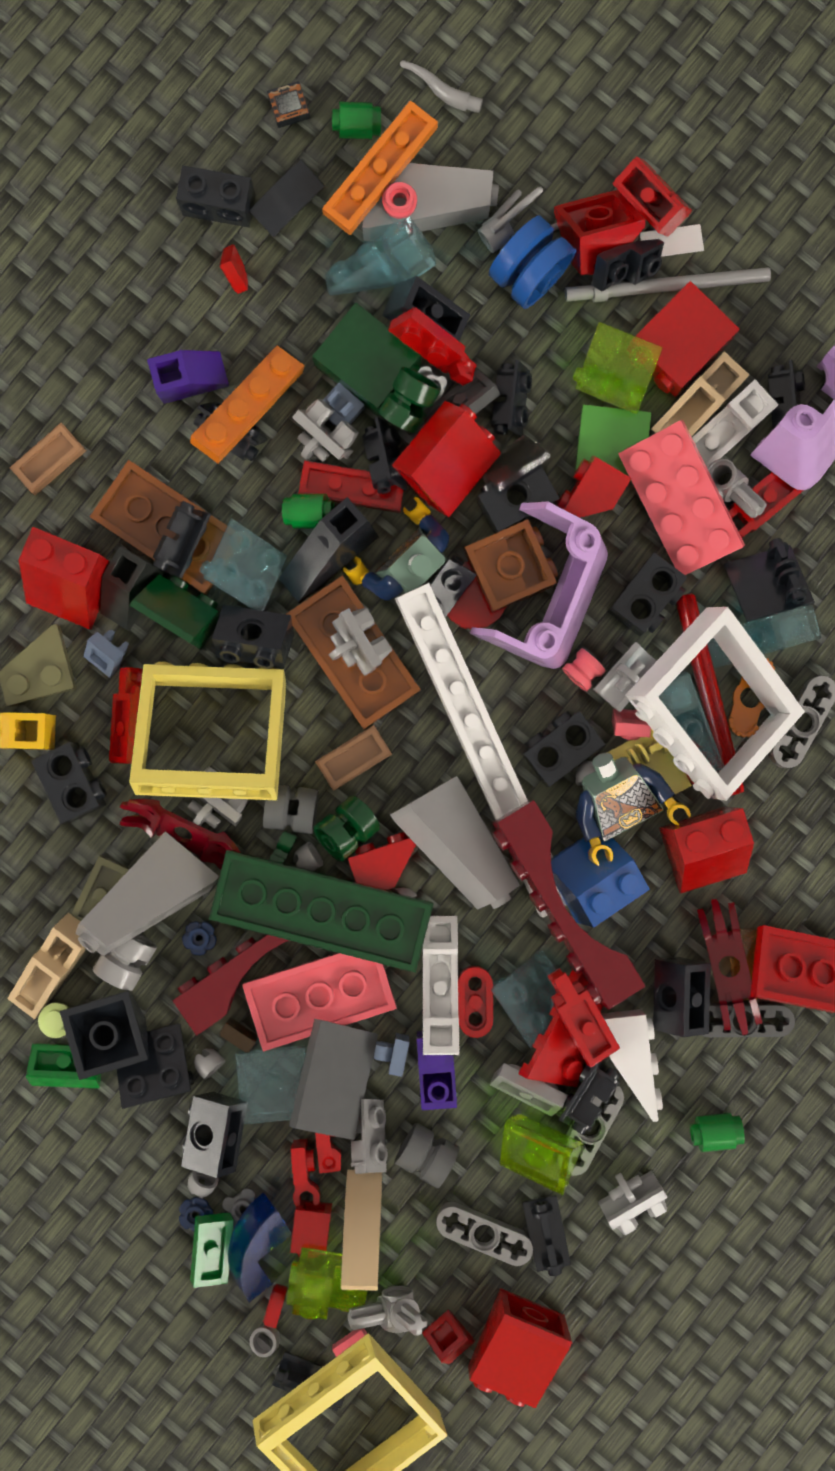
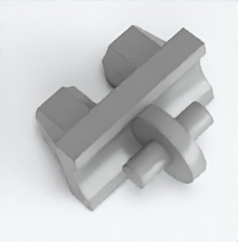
[292,399,359,462]
[329,608,392,676]
[593,642,657,712]
[187,767,249,829]
[598,1170,668,1235]

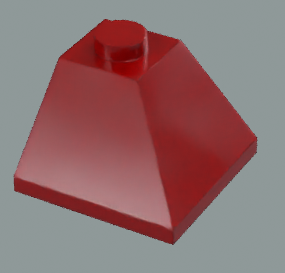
[554,189,645,275]

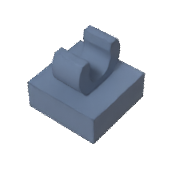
[323,383,365,427]
[83,630,129,678]
[373,1033,409,1077]

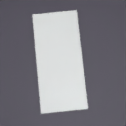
[640,224,704,257]

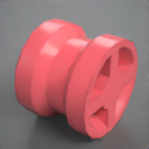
[562,648,606,692]

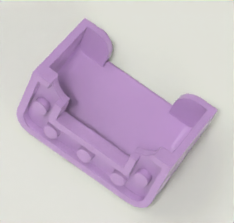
[750,345,835,490]

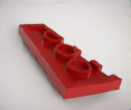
[518,969,603,1087]

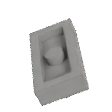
[490,1063,567,1116]

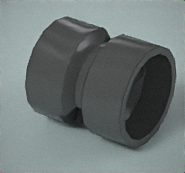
[263,784,319,834]
[394,1122,460,1188]

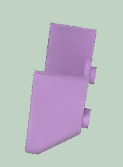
[470,502,608,669]

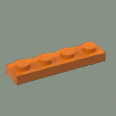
[322,100,438,235]
[190,345,305,464]

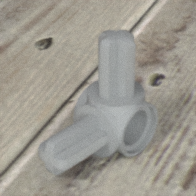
[707,459,767,518]
[347,1286,427,1336]

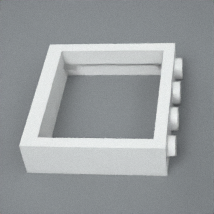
[625,607,805,801]

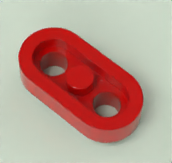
[458,966,493,1038]

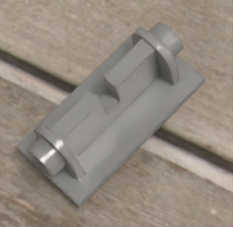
[351,1099,388,1174]

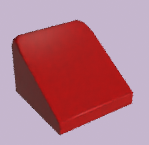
[422,1310,475,1364]

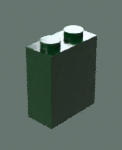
[312,303,421,417]

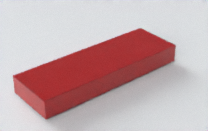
[298,460,404,513]

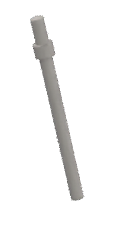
[565,267,771,303]

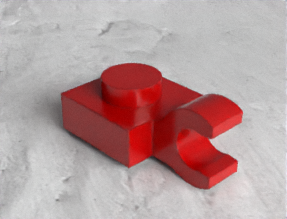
[290,1139,321,1206]

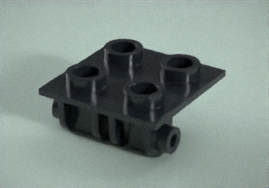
[724,538,815,622]
[116,1023,194,1109]

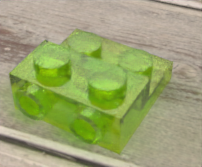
[286,1247,367,1320]

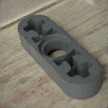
[702,1003,795,1038]

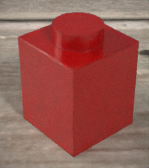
[290,1200,333,1260]

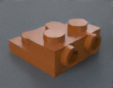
[463,519,558,613]

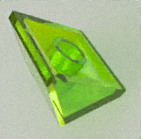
[499,1114,584,1195]

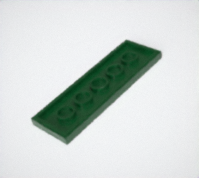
[209,849,434,973]

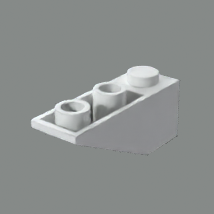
[602,1009,663,1122]

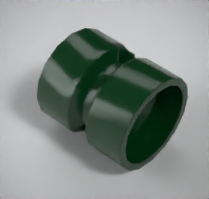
[378,367,442,434]
[313,796,380,862]

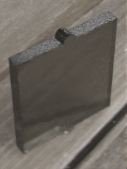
[482,435,550,491]

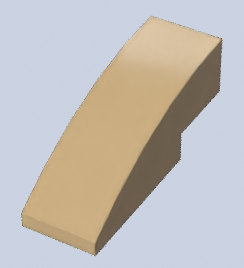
[651,351,749,437]
[7,912,86,1019]
[341,1170,382,1291]

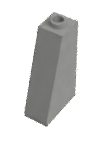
[362,163,499,241]
[390,776,520,910]
[76,831,219,956]

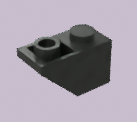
[100,546,164,631]

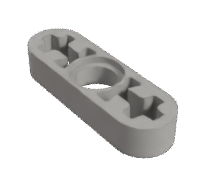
[769,676,835,768]
[557,1086,624,1176]
[436,1202,533,1266]

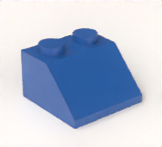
[551,837,650,928]

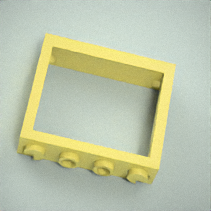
[129,662,286,800]
[253,1333,448,1471]

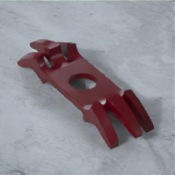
[119,799,241,870]
[697,899,763,1035]

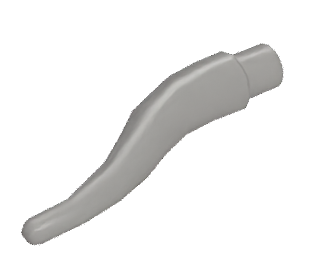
[400,60,483,113]

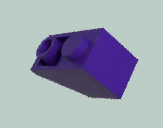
[147,350,230,404]
[417,1031,457,1110]

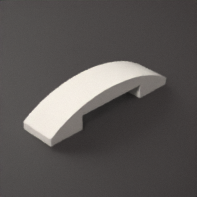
[692,380,778,468]
[423,916,459,1055]

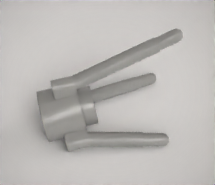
[478,187,559,253]

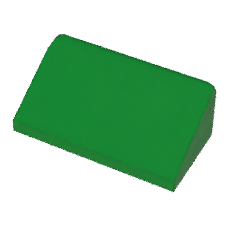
[26,1044,101,1088]

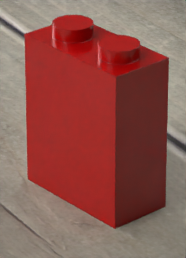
[627,281,740,397]
[392,401,501,517]

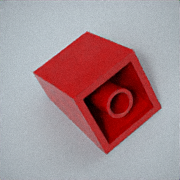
[19,527,110,630]
[659,807,754,894]
[468,1288,572,1408]

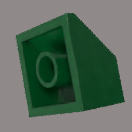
[130,574,220,650]

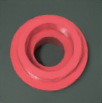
[382,182,417,219]

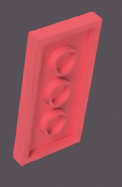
[618,419,745,575]
[242,953,397,1052]

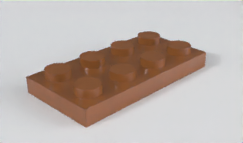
[90,460,245,595]
[286,575,421,729]

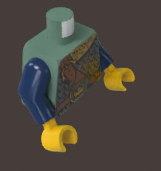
[343,497,449,600]
[575,753,691,866]

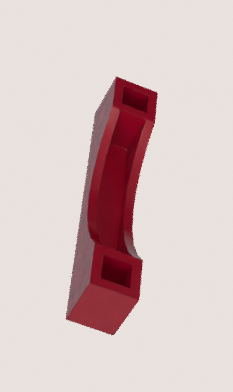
[492,800,646,1010]
[173,877,351,1036]

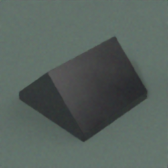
[60,990,149,1080]

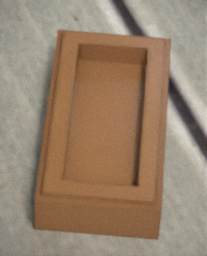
[9,423,86,495]
[315,725,392,791]

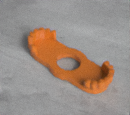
[728,658,775,738]

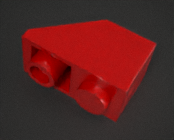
[556,455,632,518]
[348,832,416,890]

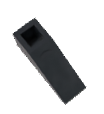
[279,497,379,604]

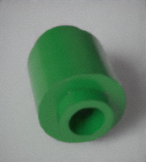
[332,101,381,140]
[282,493,335,529]
[690,1113,745,1152]

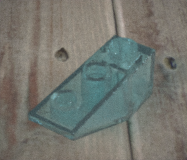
[325,216,436,296]
[707,605,822,668]
[659,670,724,782]

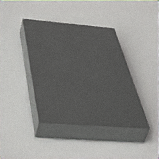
[289,1019,378,1140]

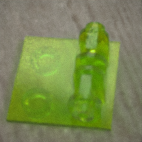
[573,322,663,414]

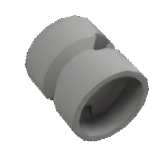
[92,934,157,991]

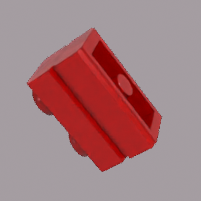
[613,156,692,237]

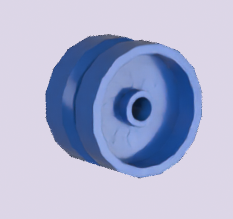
[488,215,577,309]

